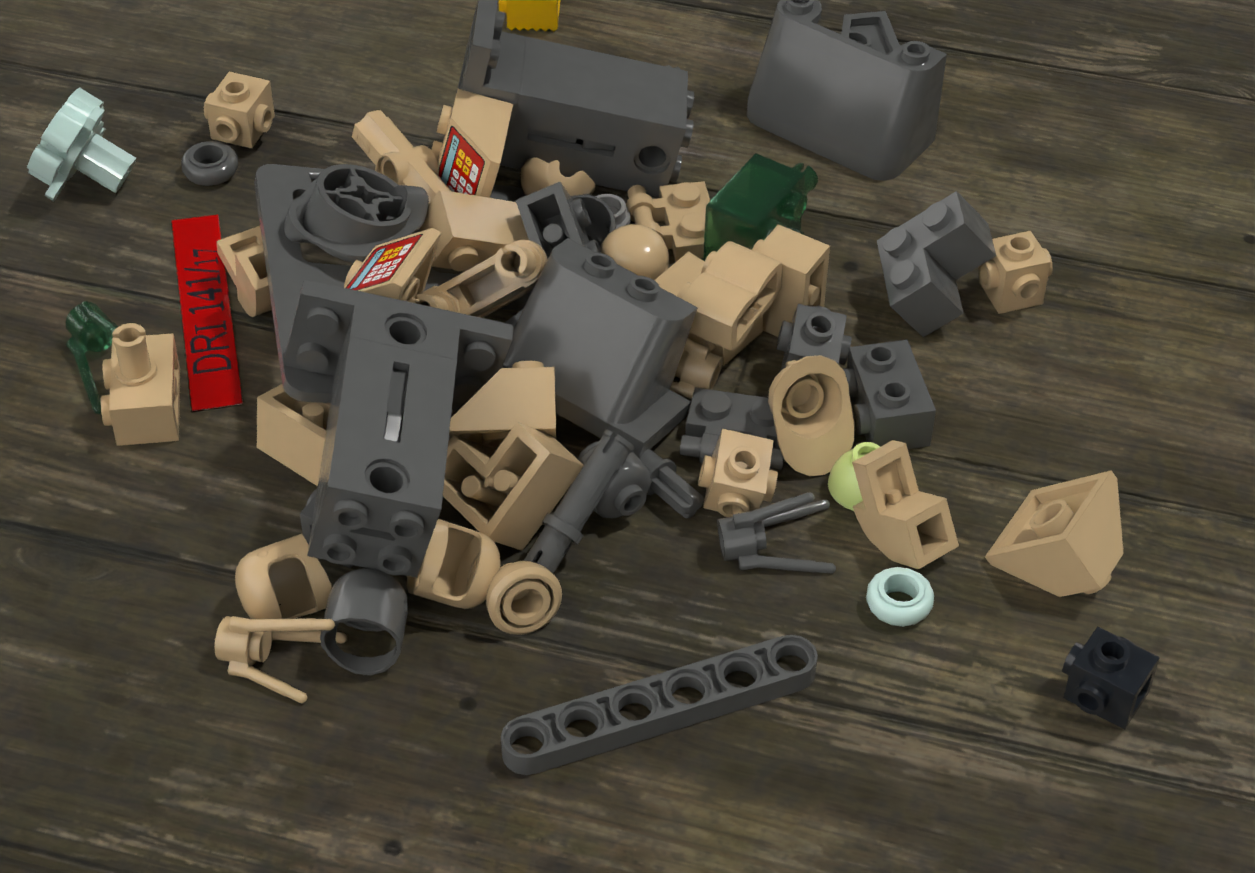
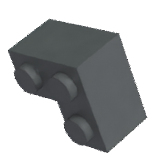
[877,191,997,337]

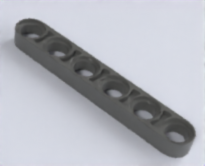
[501,635,818,775]

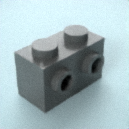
[515,182,601,260]
[843,340,936,449]

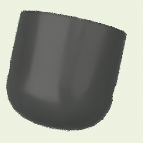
[320,568,408,675]

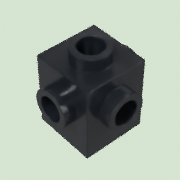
[1062,626,1160,730]

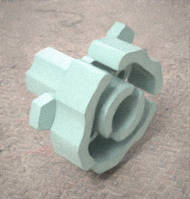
[27,87,136,202]

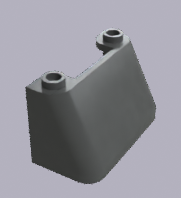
[747,0,947,181]

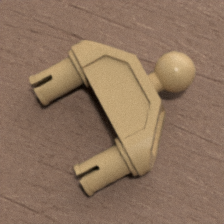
[408,240,547,318]

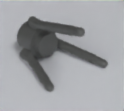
[717,492,836,574]

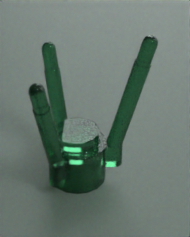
[65,301,118,414]

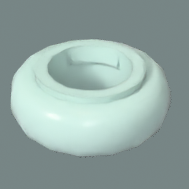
[866,567,934,627]

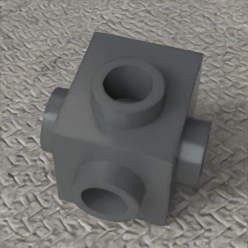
[776,304,852,370]

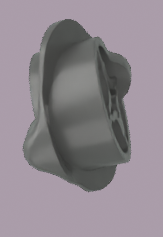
[285,164,429,263]

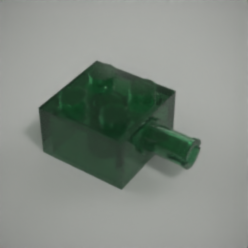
[703,153,818,262]

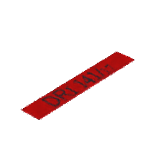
[172,214,243,411]

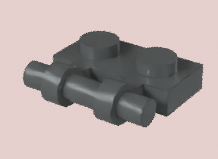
[680,387,784,470]

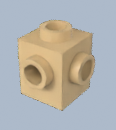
[204,71,275,148]
[978,231,1053,314]
[698,429,778,517]

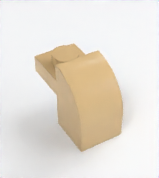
[217,226,272,317]
[852,440,959,569]

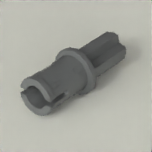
[640,449,704,518]

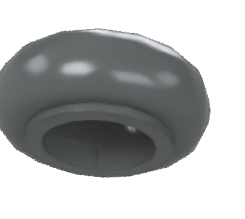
[181,141,238,186]

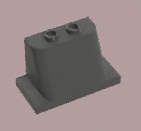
[502,238,698,459]

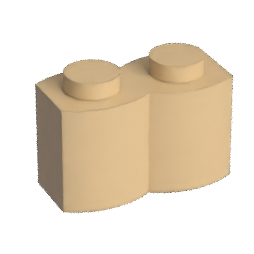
[677,241,782,351]

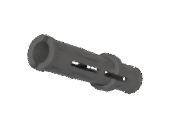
[523,429,634,574]

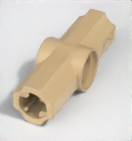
[352,110,452,203]

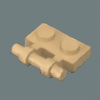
[626,181,722,261]

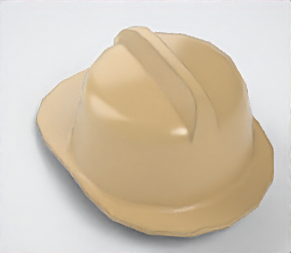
[768,355,854,476]

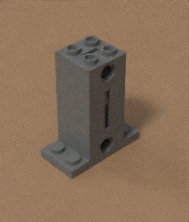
[455,0,694,198]
[283,279,513,578]

